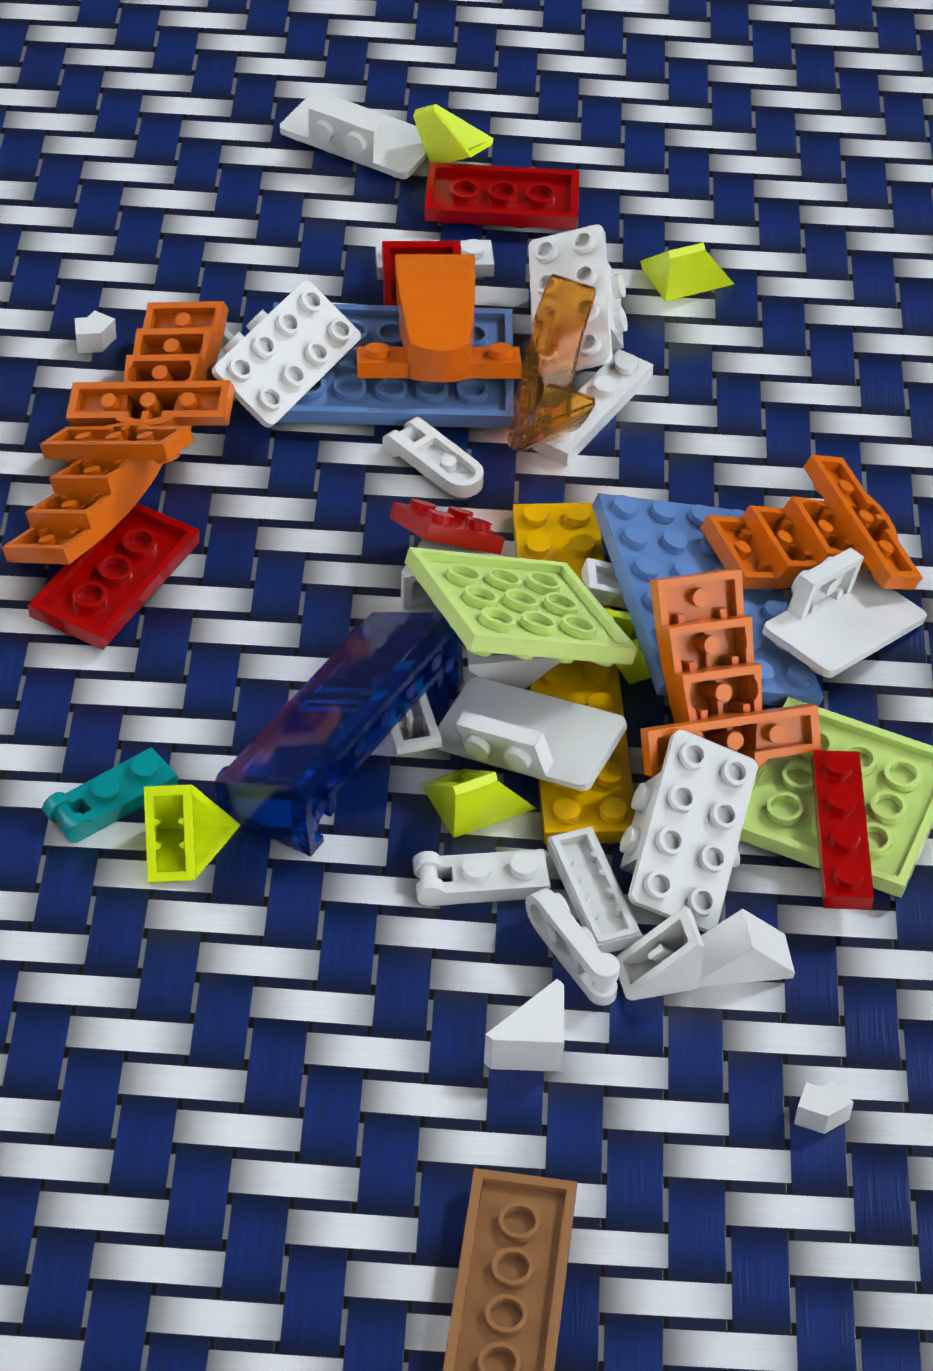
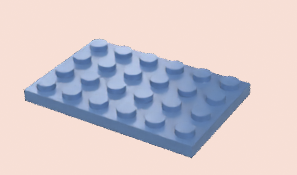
[273,302,514,429]
[592,493,824,707]

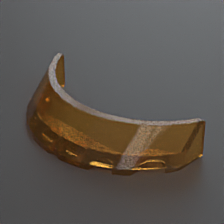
[507,274,596,452]

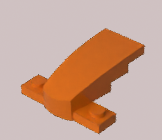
[357,254,522,382]
[66,301,235,429]
[2,422,194,565]
[700,455,923,590]
[640,568,821,777]

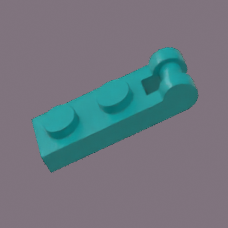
[42,747,178,843]

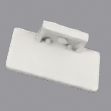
[280,90,427,179]
[528,224,628,378]
[212,281,361,428]
[762,548,927,678]
[436,677,627,791]
[620,730,758,932]

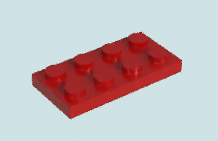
[424,162,579,230]
[28,503,200,650]

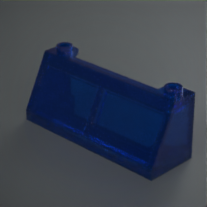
[214,612,464,857]

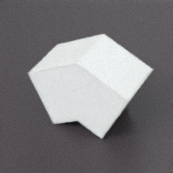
[75,310,117,354]
[794,1080,854,1134]

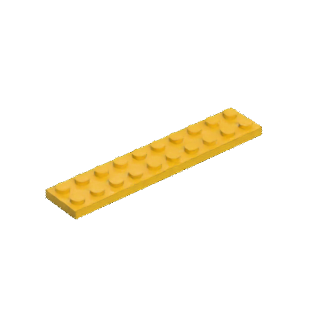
[512,503,635,845]

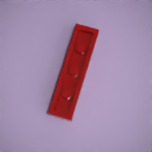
[811,750,874,910]

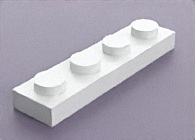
[532,349,654,466]

